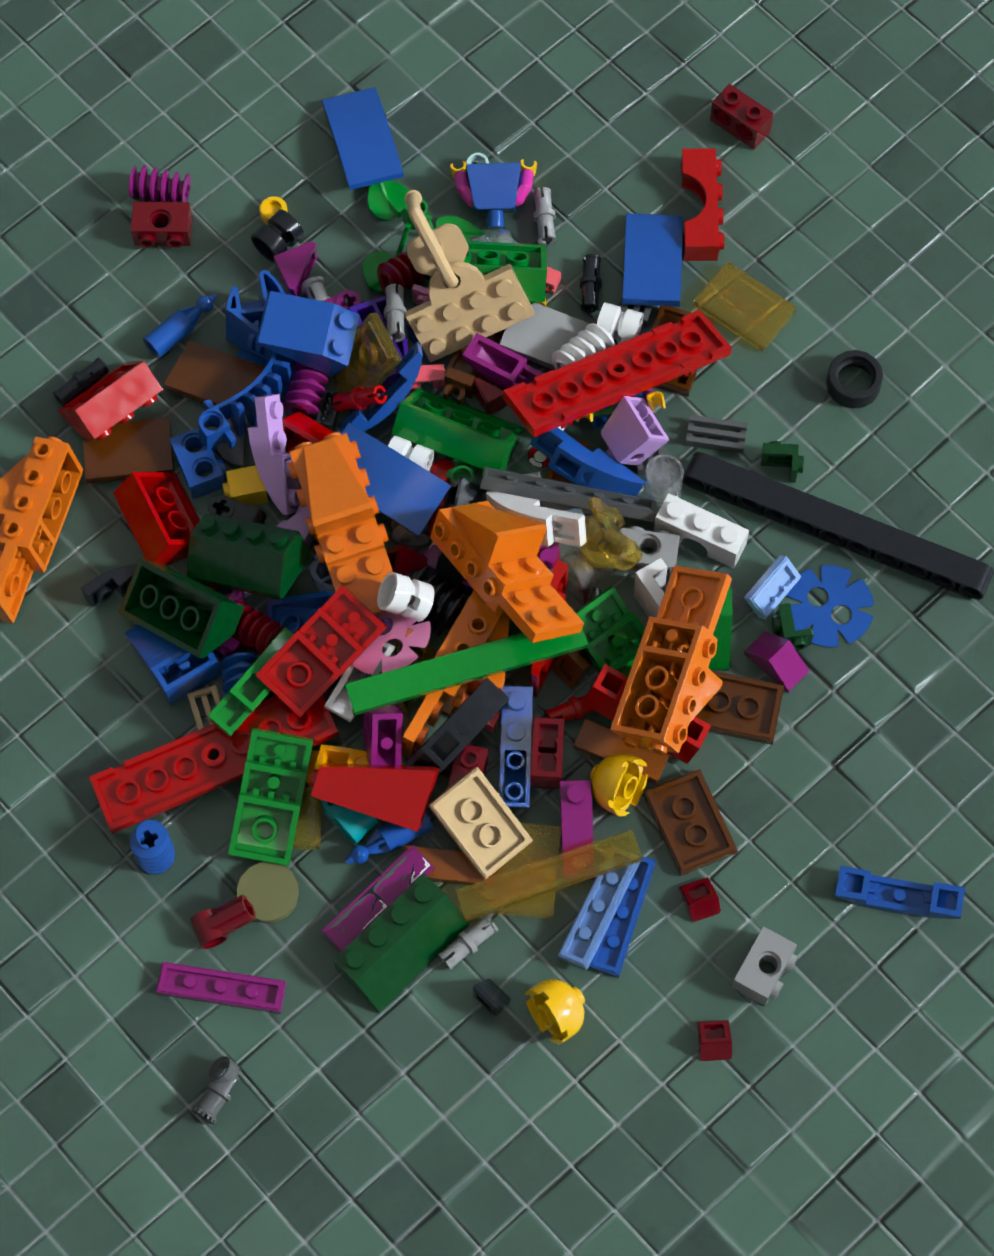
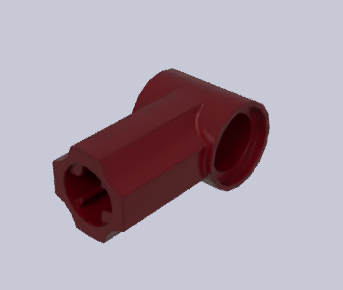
[190,895,256,949]

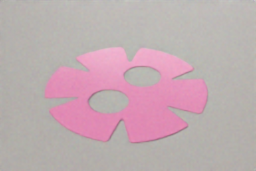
[352,612,431,674]

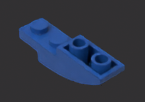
[530,428,646,496]
[499,686,533,808]

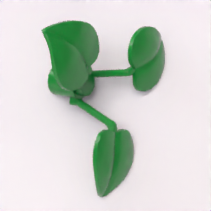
[362,180,485,293]

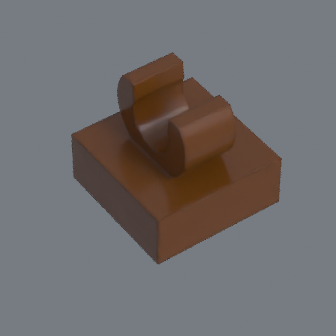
[443,367,476,405]
[551,650,592,689]

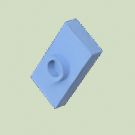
[744,555,801,619]

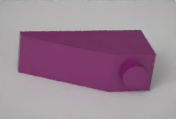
[559,780,595,881]

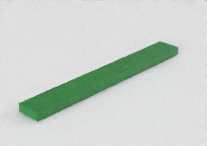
[344,628,588,716]

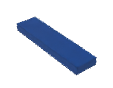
[589,851,656,978]

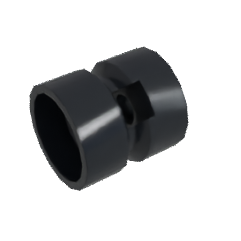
[251,209,305,263]

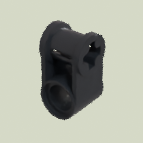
[208,495,267,524]

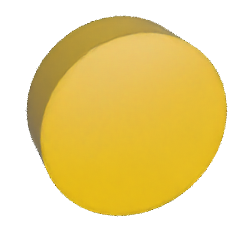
[259,196,288,225]

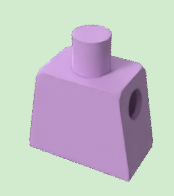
[601,396,669,465]

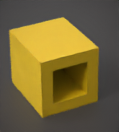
[222,465,269,506]

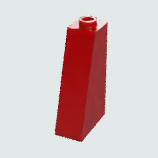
[309,763,440,831]

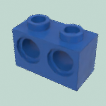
[169,428,227,500]

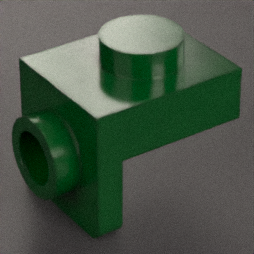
[761,441,804,483]
[771,603,814,651]

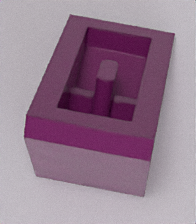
[274,241,318,297]
[744,632,809,693]

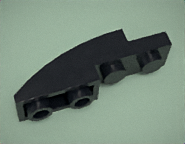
[402,677,509,774]

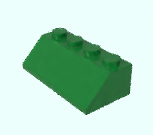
[430,241,547,304]
[392,387,524,472]

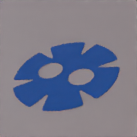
[787,565,874,647]

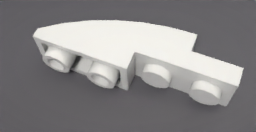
[486,490,587,547]

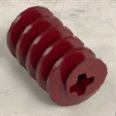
[377,251,430,294]
[231,600,285,655]

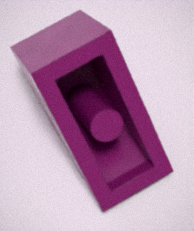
[363,704,403,766]

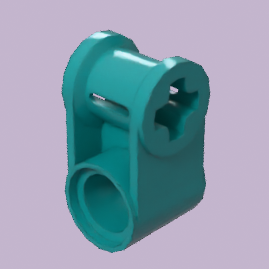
[321,800,378,844]

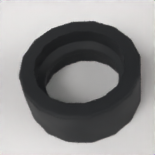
[826,350,884,408]

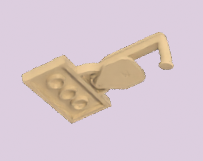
[405,190,535,362]

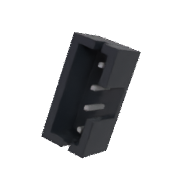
[316,389,342,432]

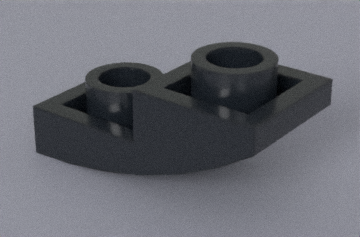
[81,564,137,607]

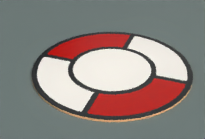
[528,447,551,468]

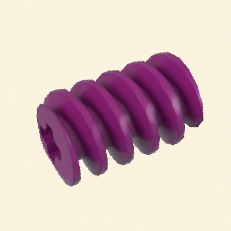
[128,165,191,202]
[282,362,329,416]

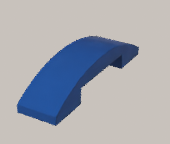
[339,342,423,433]
[835,866,965,919]

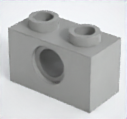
[616,526,680,579]
[732,926,798,1006]

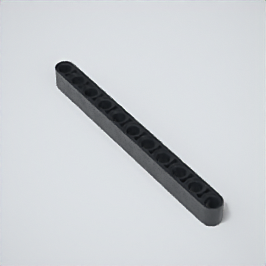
[682,452,994,600]

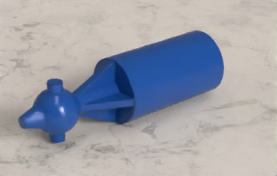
[143,294,217,358]
[345,813,434,864]

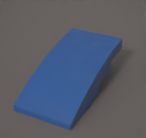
[322,87,404,190]
[622,213,682,307]
[341,423,451,536]

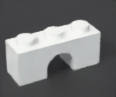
[654,493,749,569]

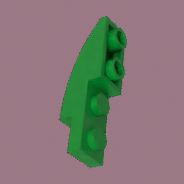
[207,627,294,737]

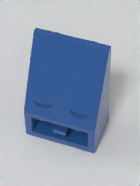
[125,625,222,705]

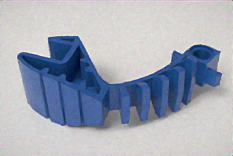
[198,270,296,451]

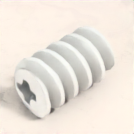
[552,323,615,370]

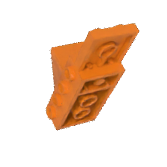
[287,432,393,615]
[0,436,84,624]
[430,501,584,643]
[610,565,732,755]
[401,590,510,759]

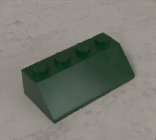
[186,513,312,600]
[118,558,245,659]
[333,873,469,1013]

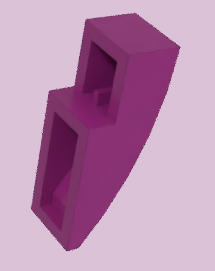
[462,333,544,390]

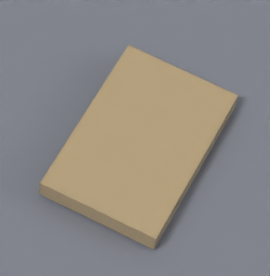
[428,767,533,879]

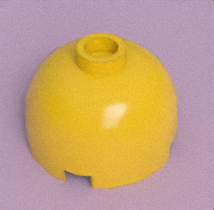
[590,753,648,817]
[525,979,585,1045]

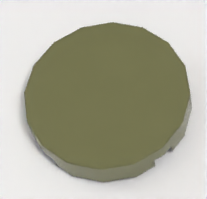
[237,862,299,923]

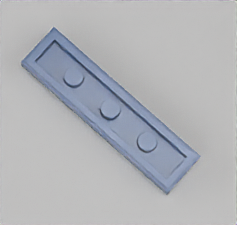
[558,846,641,970]

